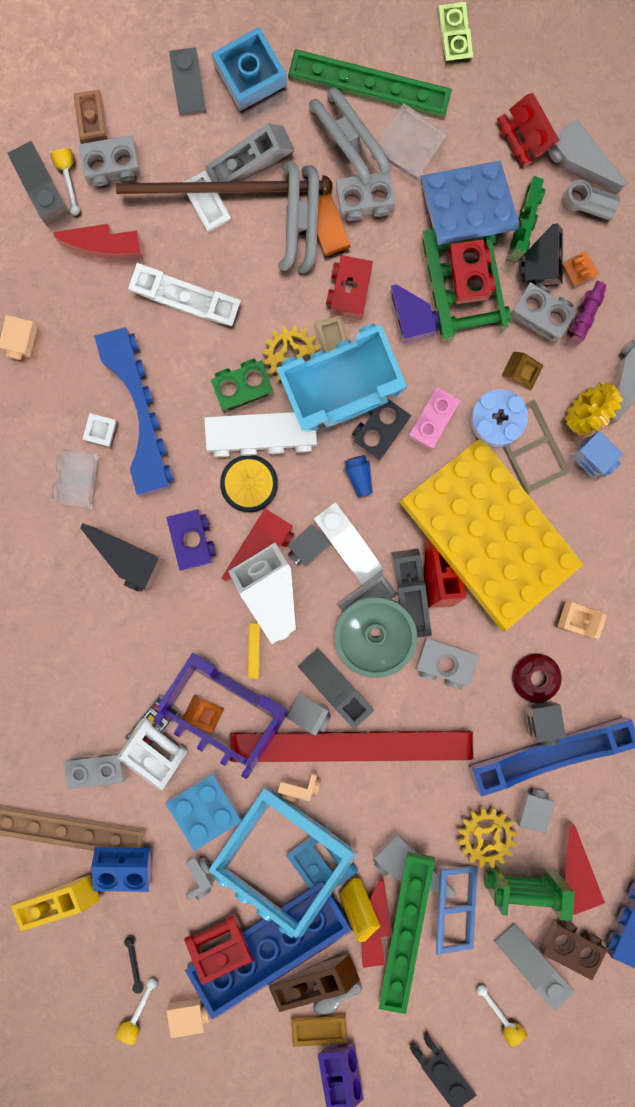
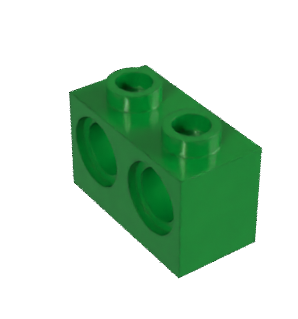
[210,359,274,413]

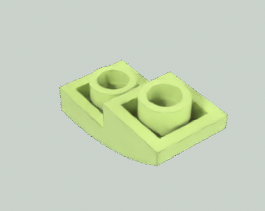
[438,2,473,61]

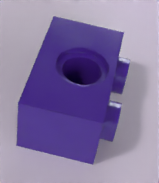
[166,509,217,571]

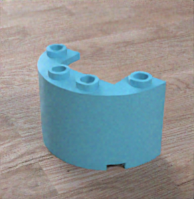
[276,323,407,432]

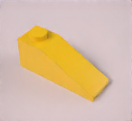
[11,875,100,931]

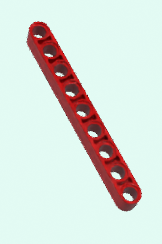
[229,730,474,762]

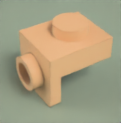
[558,601,607,639]
[278,771,321,802]

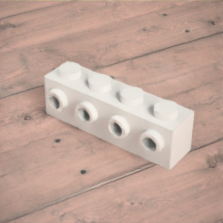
[205,412,317,457]

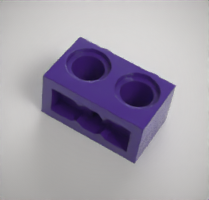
[318,1043,364,1107]

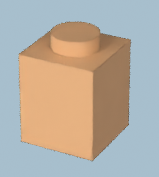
[0,315,38,360]
[167,998,210,1038]

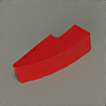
[54,224,143,260]
[361,875,392,968]

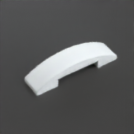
[128,263,241,327]

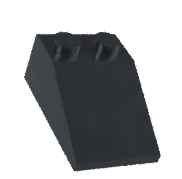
[80,523,164,592]

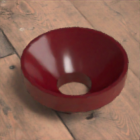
[511,653,562,703]

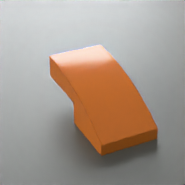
[307,193,351,257]

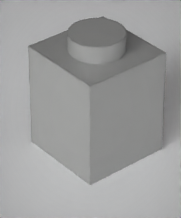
[516,788,555,834]

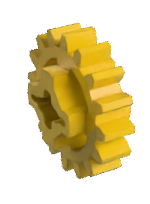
[262,325,320,383]
[565,382,623,436]
[457,807,518,868]

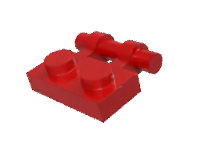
[497,93,560,167]

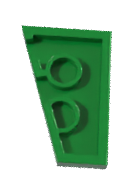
[506,176,545,263]

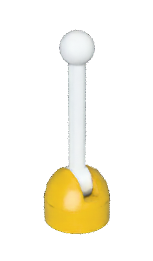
[50,148,81,216]
[114,978,158,1045]
[477,985,528,1048]

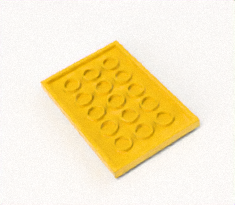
[399,439,584,632]

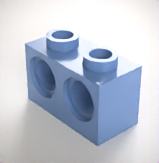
[571,431,623,478]

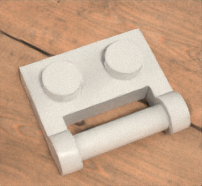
[116,717,188,790]

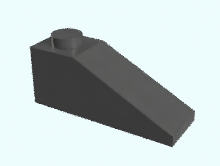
[7,141,70,225]

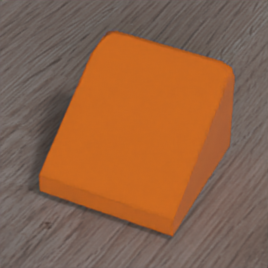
[183,695,224,733]

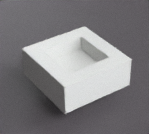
[83,413,117,447]

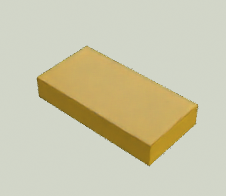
[248,623,261,679]
[338,878,380,942]

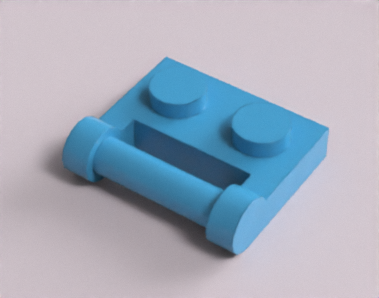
[286,825,358,889]

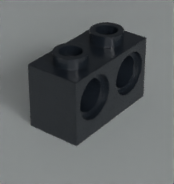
[351,398,412,462]

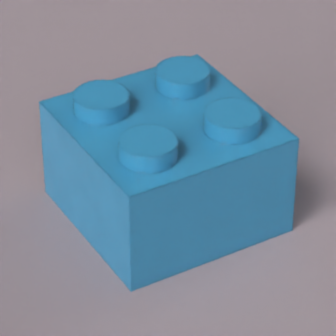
[211,27,287,111]
[165,770,243,851]

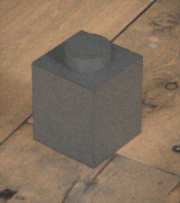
[288,524,330,567]

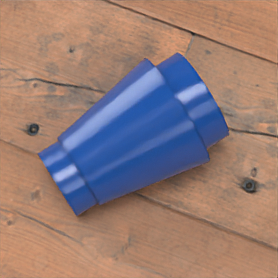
[344,455,373,497]

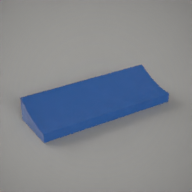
[185,881,353,1019]

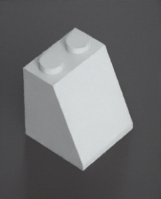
[228,543,296,644]

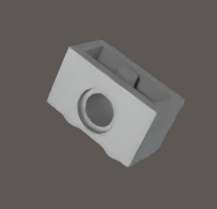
[415,638,480,689]

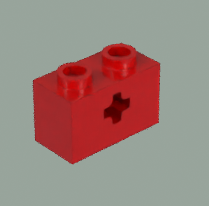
[326,255,373,320]

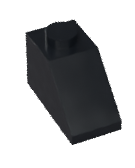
[521,223,563,285]

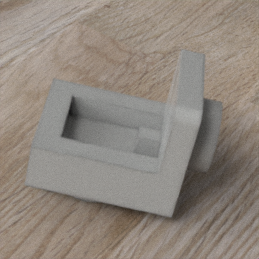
[185,853,214,900]

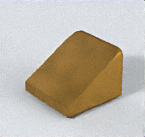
[502,352,544,390]

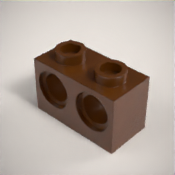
[539,919,607,980]

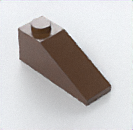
[269,954,360,1012]

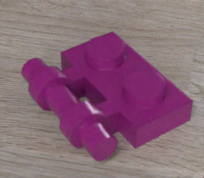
[569,281,607,344]

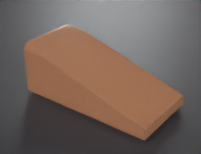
[74,89,108,144]

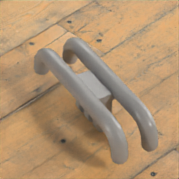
[309,87,390,185]
[278,161,319,274]

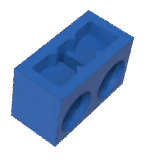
[91,847,152,892]

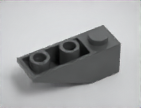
[298,648,374,729]

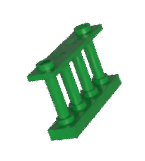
[421,229,511,343]
[484,865,575,921]

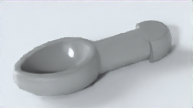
[313,982,362,1015]

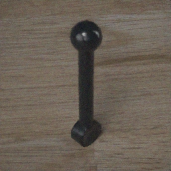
[124,937,144,994]

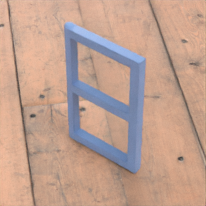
[436,866,478,955]

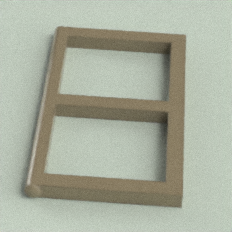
[492,399,570,494]

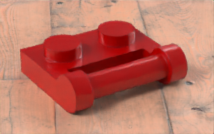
[184,914,254,985]

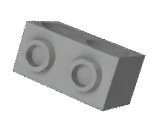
[78,135,141,186]
[336,171,395,221]
[511,282,577,343]
[64,752,127,790]

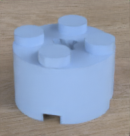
[470,389,528,448]

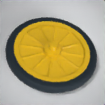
[220,455,278,512]

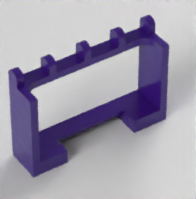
[153,652,288,779]

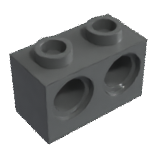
[525,700,566,746]

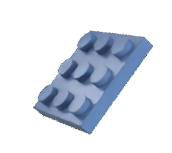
[421,160,519,245]

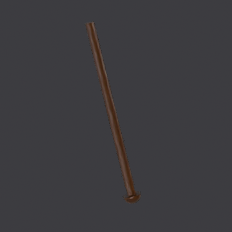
[116,175,333,196]

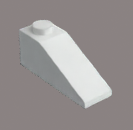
[313,502,384,585]

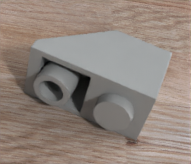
[286,691,331,736]

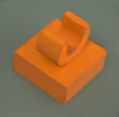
[563,250,599,289]

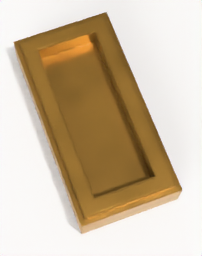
[291,1013,348,1047]

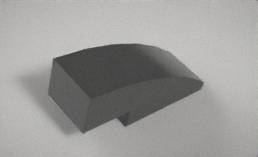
[391,549,432,638]

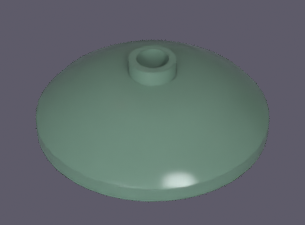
[334,596,417,678]

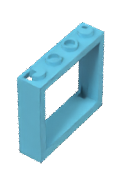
[208,788,358,938]

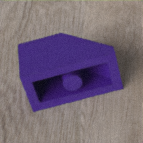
[390,284,440,343]

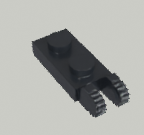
[410,1034,477,1107]

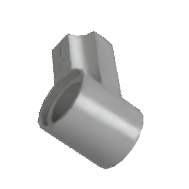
[562,180,620,221]

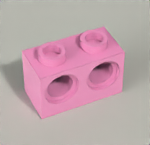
[408,387,460,451]

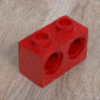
[448,239,495,304]

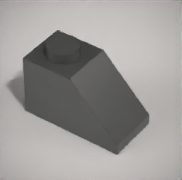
[169,47,206,115]

